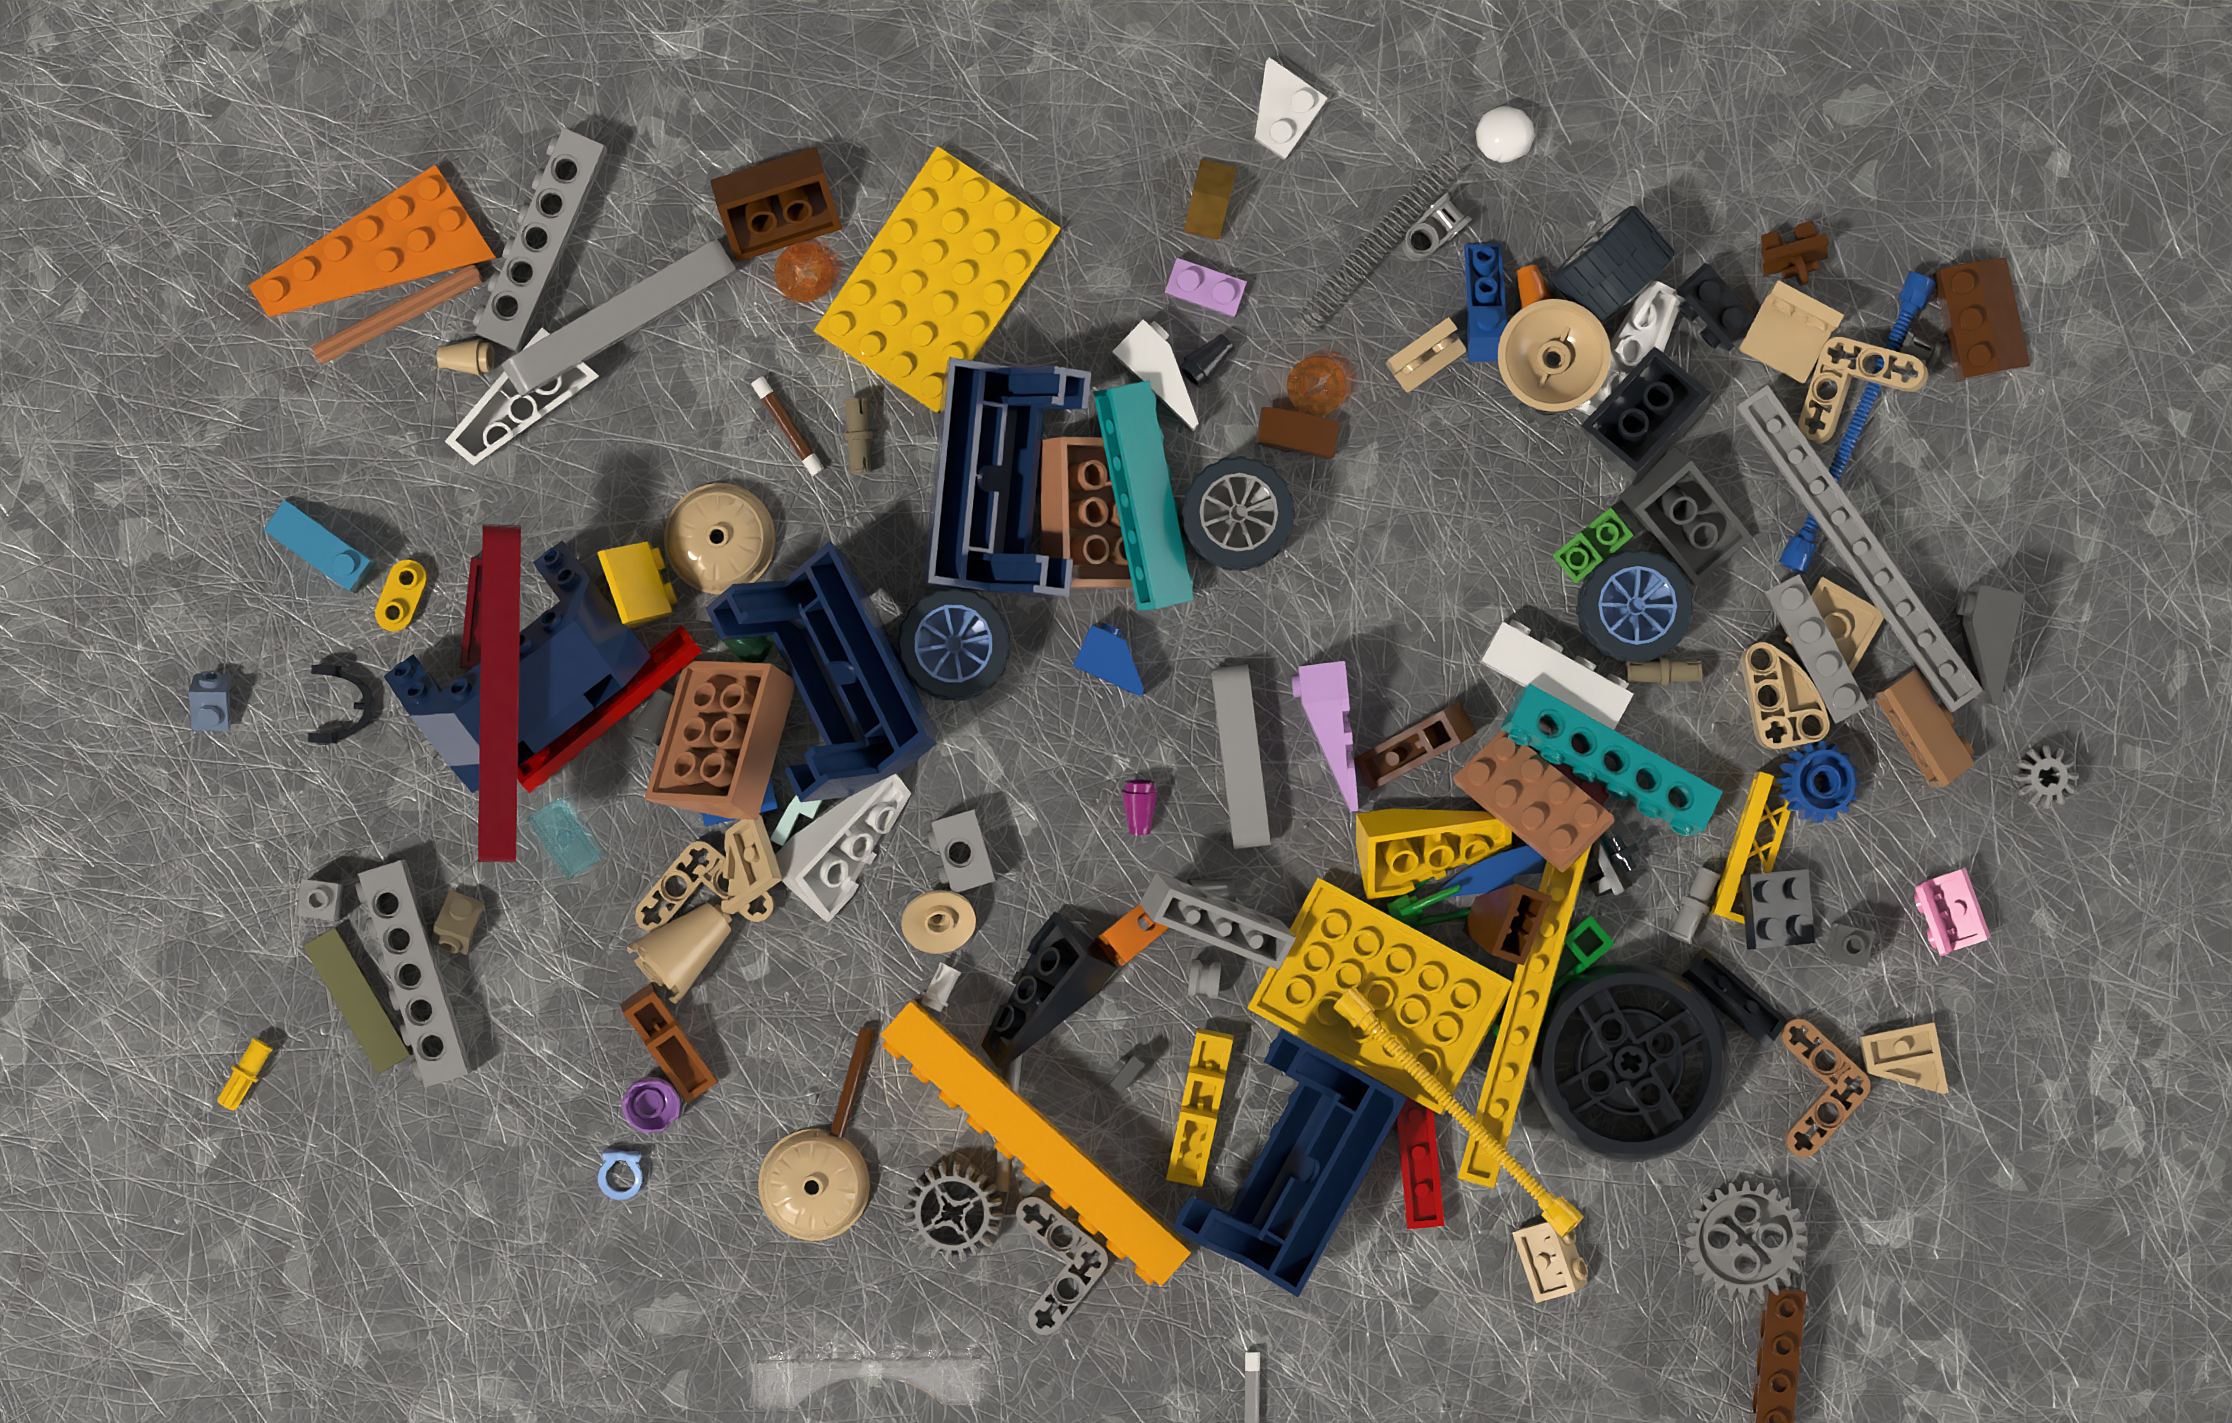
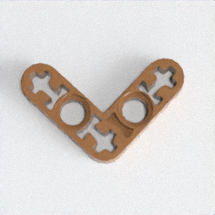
[1780,1018,1871,1158]

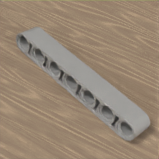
[501,239,737,397]

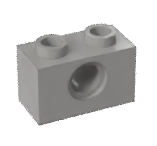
[927,809,996,893]

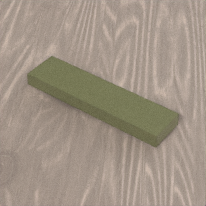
[303,927,412,1074]

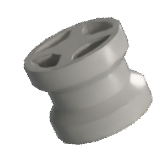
[1187,959,1221,999]

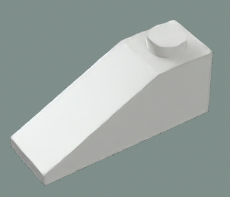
[1112,320,1199,431]

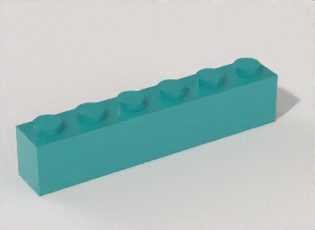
[1093,380,1194,611]

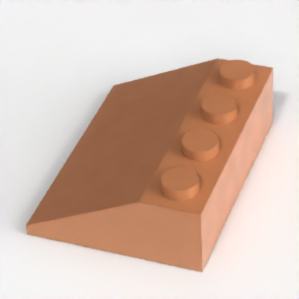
[1040,437,1133,589]
[644,661,796,820]

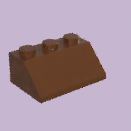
[710,147,842,262]
[1933,258,2030,382]

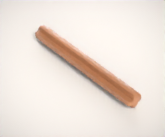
[312,265,483,364]

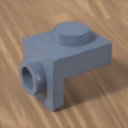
[189,671,232,731]

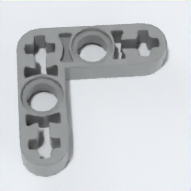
[1016,1195,1108,1335]

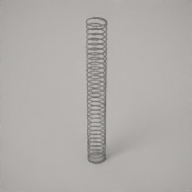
[1292,153,1461,336]

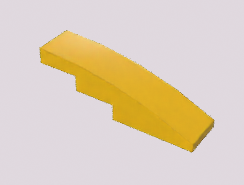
[1166,1028,1234,1187]

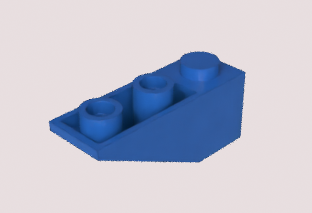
[1464,244,1507,362]

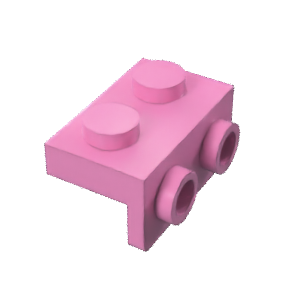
[1914,867,1991,956]

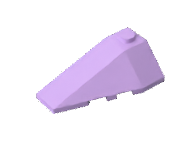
[1291,661,1359,812]

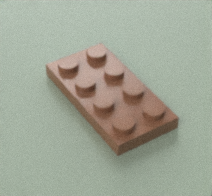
[1453,730,1614,873]

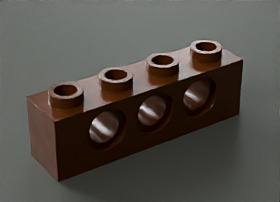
[1750,1286,1806,1423]

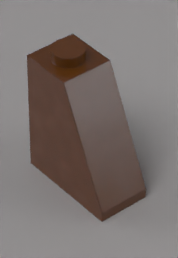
[1462,883,1552,966]

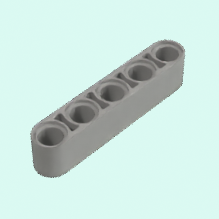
[1211,664,1271,850]

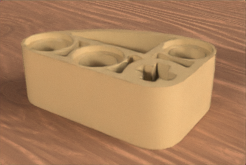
[1741,642,1830,749]

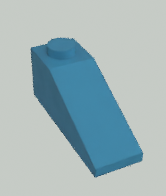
[263,499,377,593]

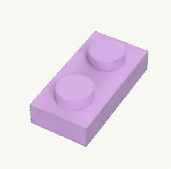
[1164,258,1247,318]

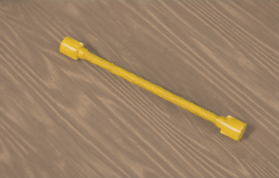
[1333,987,1584,1238]

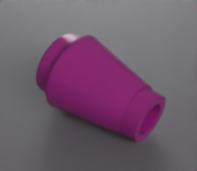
[1121,779,1158,835]

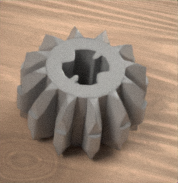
[2013,745,2079,809]

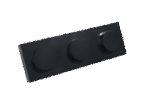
[1682,948,1788,1049]

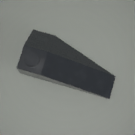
[981,911,1117,1070]

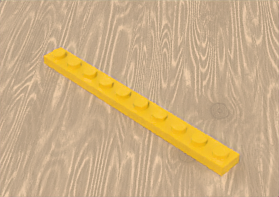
[1458,845,1592,1190]

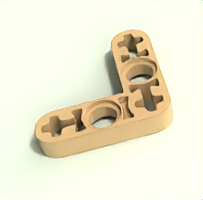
[1798,337,1928,444]
[635,841,775,932]

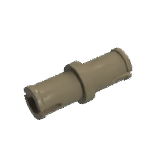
[843,398,873,474]
[1625,656,1702,686]

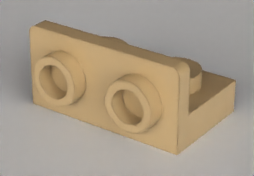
[1386,317,1466,393]
[1512,1221,1588,1303]

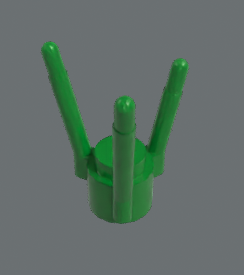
[1387,877,1471,929]

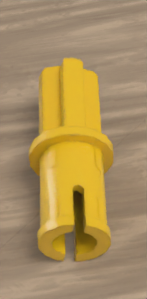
[217,1037,273,1111]

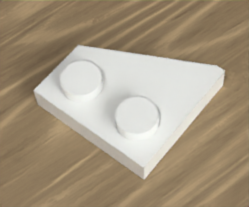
[1255,57,1328,160]

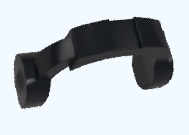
[308,663,373,745]

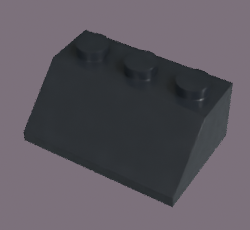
[1581,346,1711,486]

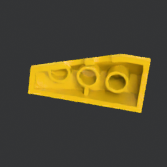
[1356,808,1512,900]

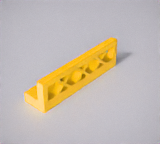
[1710,771,1791,924]

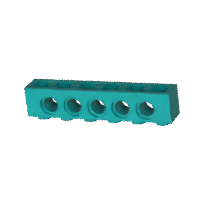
[1500,683,1723,836]

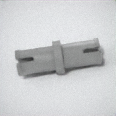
[1669,867,1721,944]

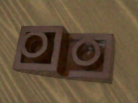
[1255,407,1340,460]

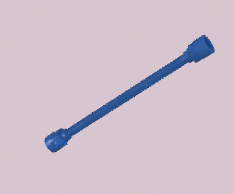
[1778,271,1937,574]

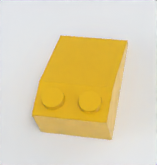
[597,542,678,628]

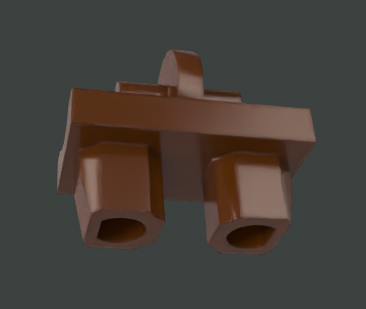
[1760,221,1829,286]

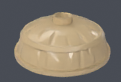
[1498,299,1611,412]
[664,483,776,594]
[758,1129,870,1241]

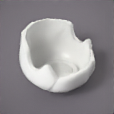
[1475,106,1535,163]

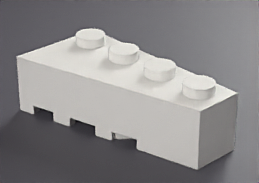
[445,328,599,466]

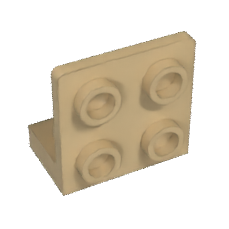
[1739,280,1844,383]

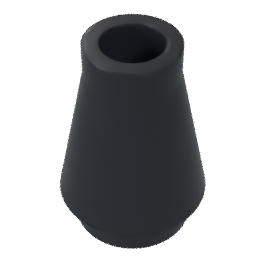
[1180,334,1235,388]

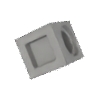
[296,878,345,921]

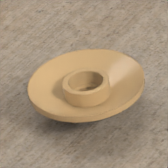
[901,890,976,954]

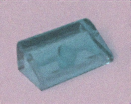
[527,797,601,880]

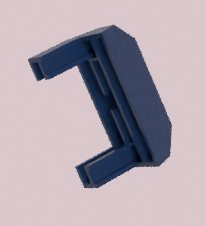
[925,357,1091,597]
[384,540,651,793]
[706,541,937,803]
[1173,1029,1408,1297]

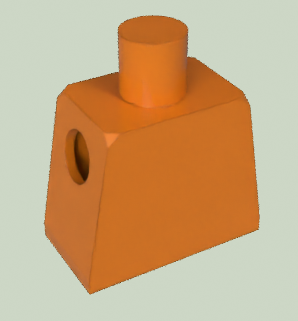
[1094,902,1169,968]

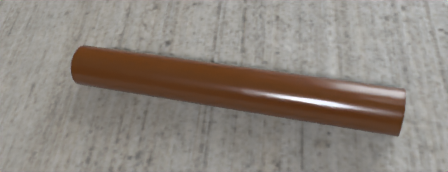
[829,1026,875,1138]

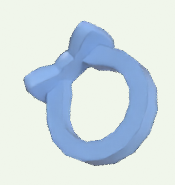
[598,1148,643,1200]

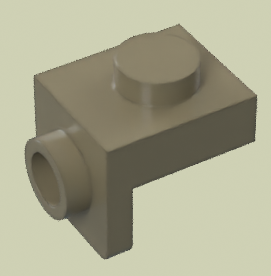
[432,890,485,955]

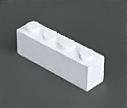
[1479,620,1633,730]

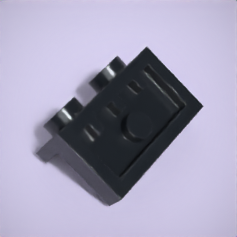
[1672,263,1755,351]

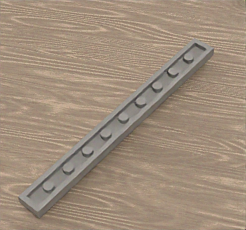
[1736,385,1983,712]

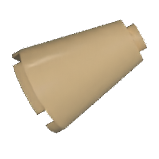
[627,903,732,1003]

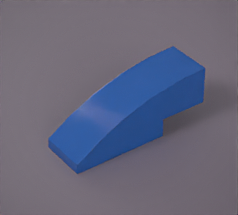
[1437,845,1547,897]

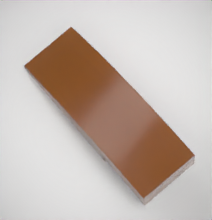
[620,983,718,1103]

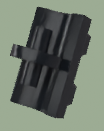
[1587,832,1639,897]

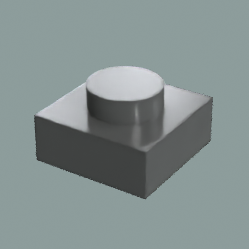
[1109,1054,1145,1094]

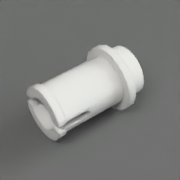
[921,962,961,1012]

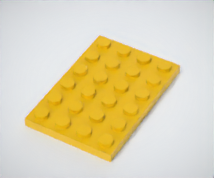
[814,146,1061,414]
[1247,877,1513,1115]

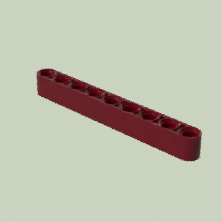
[478,524,521,863]

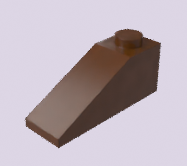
[1354,701,1477,791]

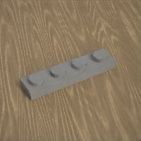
[1765,574,1868,724]

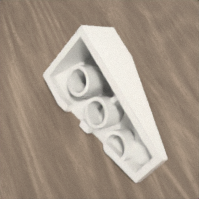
[775,773,911,922]

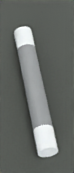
[1244,1351,1260,1423]

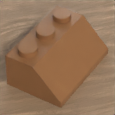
[1872,669,1975,788]

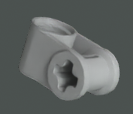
[1402,193,1472,261]

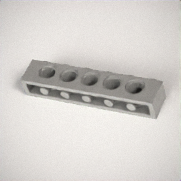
[473,128,608,353]
[355,860,472,1088]

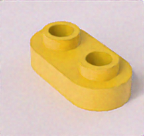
[375,560,428,632]

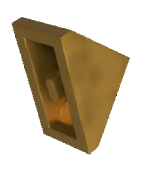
[1184,159,1237,240]

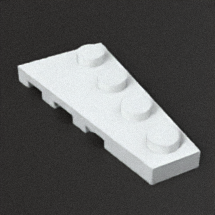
[1574,280,1680,415]

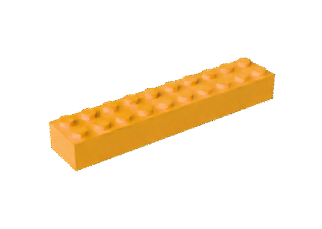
[880,999,1191,1286]

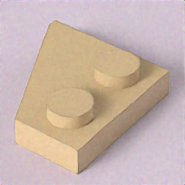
[721,814,783,914]
[1859,1022,1949,1094]

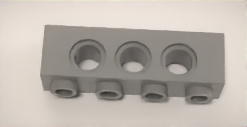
[1140,872,1296,970]

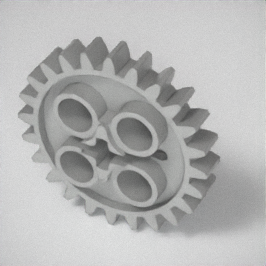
[1685,1181,1808,1303]

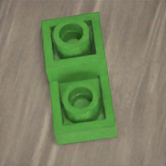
[1552,506,1636,584]

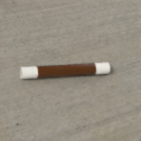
[751,376,825,477]

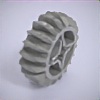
[902,1161,1003,1263]

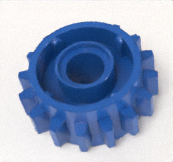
[1777,741,1860,823]

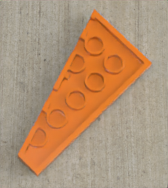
[248,165,497,318]

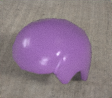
[622,1076,680,1133]

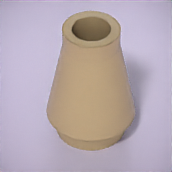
[437,339,495,376]

